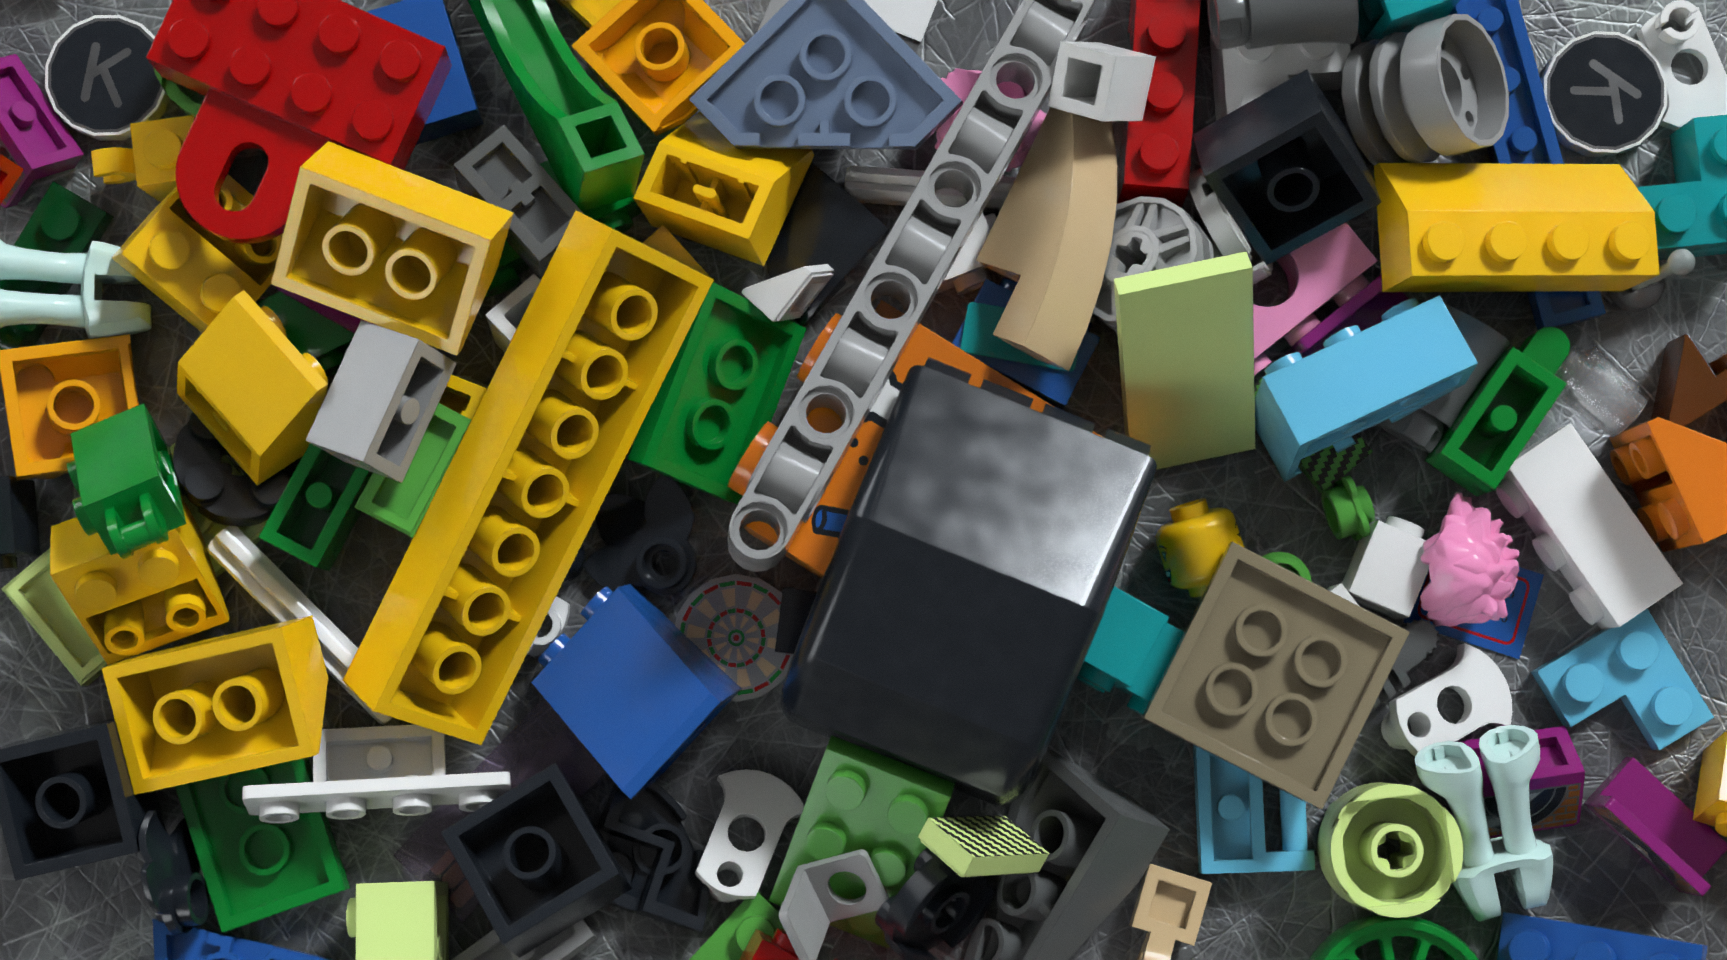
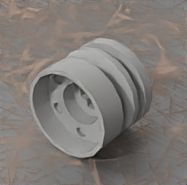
[1342,14,1509,165]
[1092,196,1223,335]

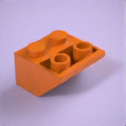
[1609,417,1727,552]

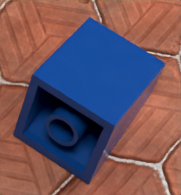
[531,584,742,799]

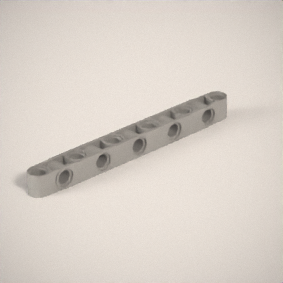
[727,0,1096,572]

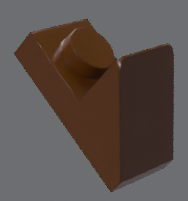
[1651,334,1727,427]

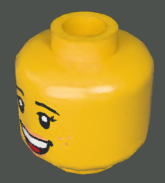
[1155,498,1245,597]

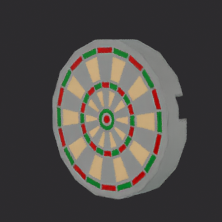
[675,574,793,702]

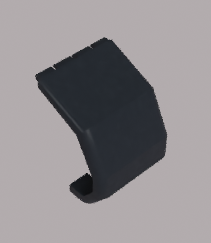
[781,357,1157,805]

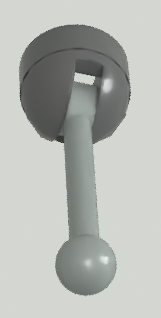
[1609,249,1695,312]

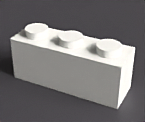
[1495,423,1683,630]

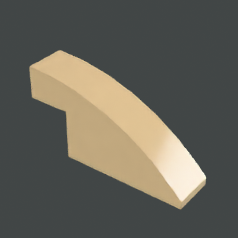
[976,107,1118,371]

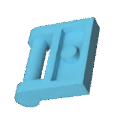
[1193,745,1315,874]

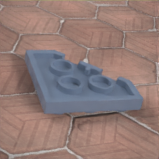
[689,0,963,150]

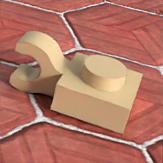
[1129,864,1212,960]

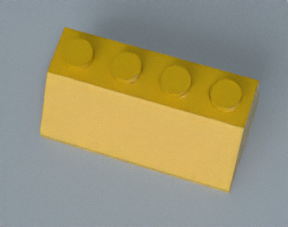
[1374,163,1660,292]

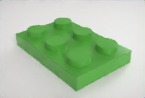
[769,735,955,948]

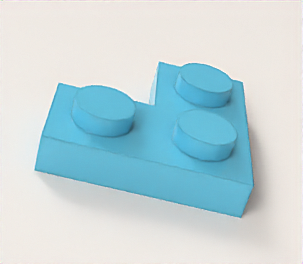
[1531,609,1714,750]

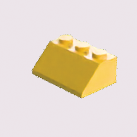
[271,141,514,356]
[101,615,328,795]

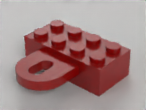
[146,0,452,244]

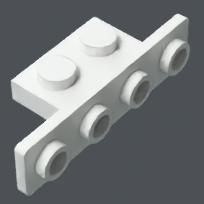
[242,725,511,823]

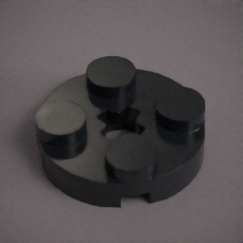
[173,412,303,527]
[875,848,998,960]

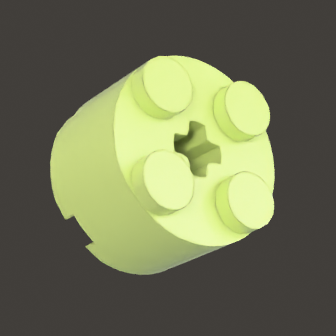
[1317,782,1463,918]

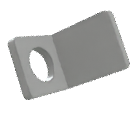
[779,849,889,960]

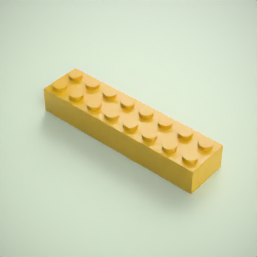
[343,210,714,745]

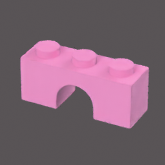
[1253,223,1378,376]

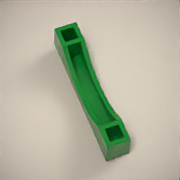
[467,0,645,212]

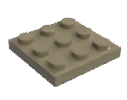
[1141,542,1410,809]

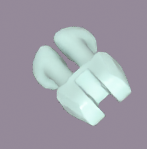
[0,239,152,339]
[1414,725,1553,922]

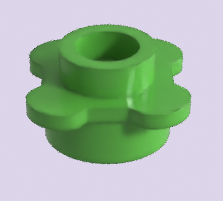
[1321,475,1375,541]

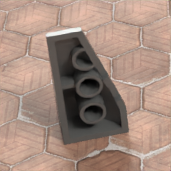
[964,749,1170,960]

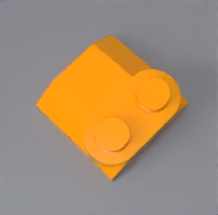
[571,0,745,136]
[0,334,139,480]

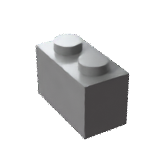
[305,320,457,483]

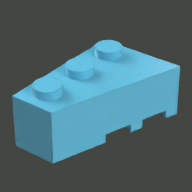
[1255,295,1478,482]

